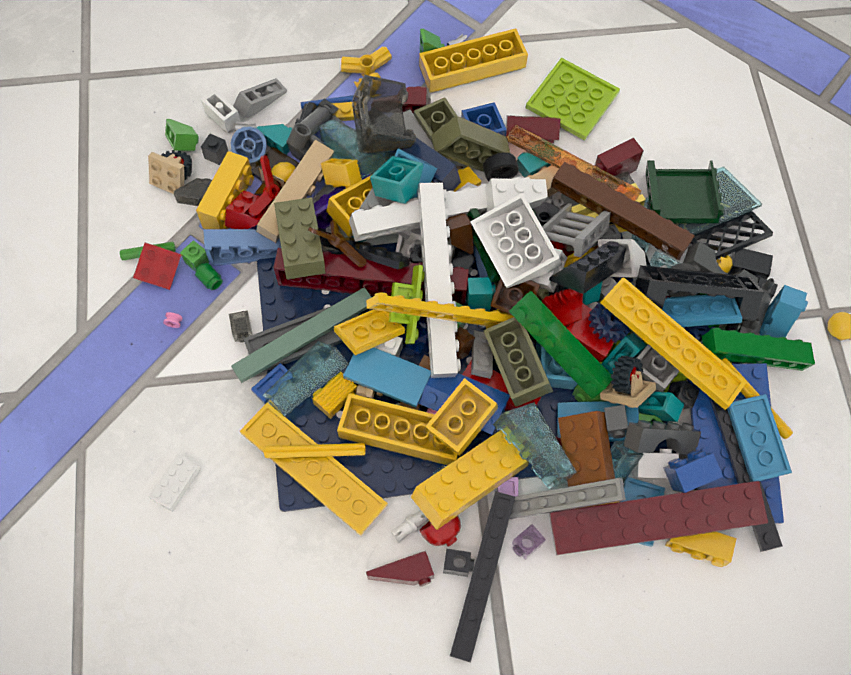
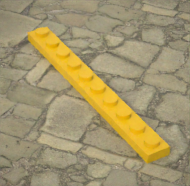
[366,293,514,327]

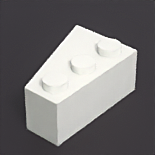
[485,178,548,212]

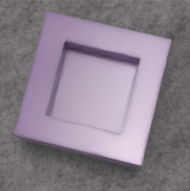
[497,477,518,497]

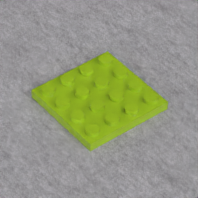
[525,57,620,141]

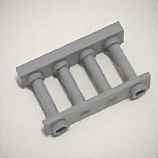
[542,203,611,257]

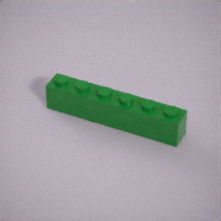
[509,291,613,399]
[702,328,815,371]

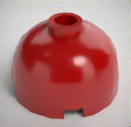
[419,515,461,547]

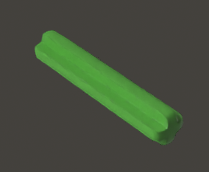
[120,241,176,260]

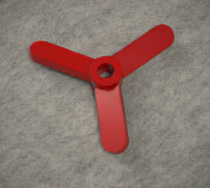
[248,155,280,217]

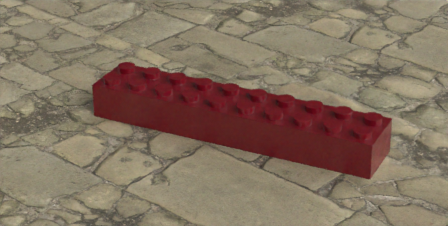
[274,248,469,306]
[549,481,768,556]

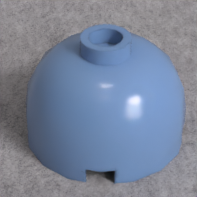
[230,126,267,163]

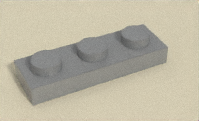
[471,330,493,378]

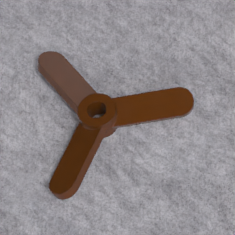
[308,220,366,267]

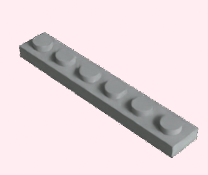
[510,478,626,519]

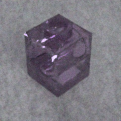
[512,524,546,560]

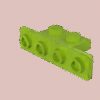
[389,265,425,344]

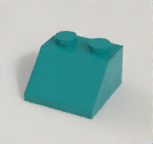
[370,156,424,204]

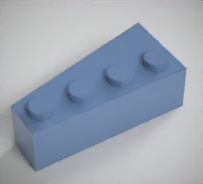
[203,229,281,266]

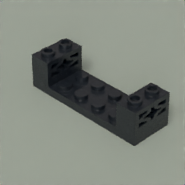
[635,265,764,321]

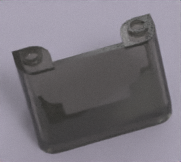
[352,75,416,154]

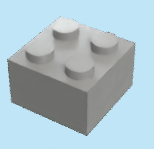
[637,344,680,392]

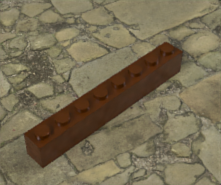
[551,162,695,260]

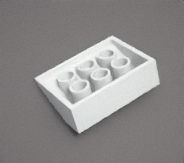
[470,193,562,288]

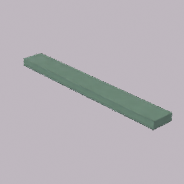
[231,287,372,383]

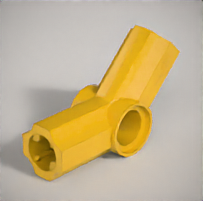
[341,46,392,77]

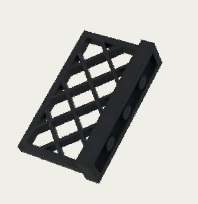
[685,201,773,260]

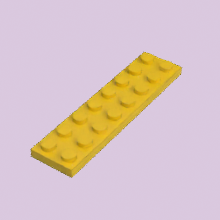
[600,277,746,410]
[240,402,388,536]

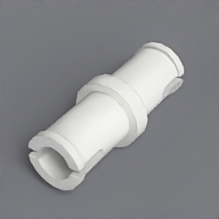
[391,510,428,542]

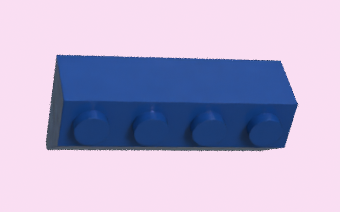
[419,373,510,435]

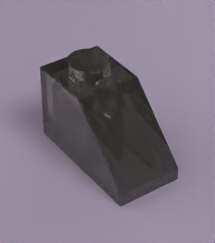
[174,178,212,206]

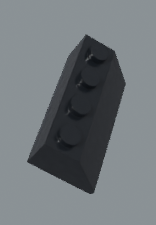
[549,241,626,294]

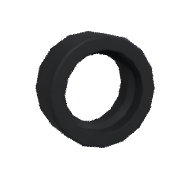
[483,153,519,181]

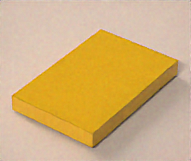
[334,309,405,356]

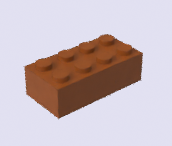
[558,411,615,487]

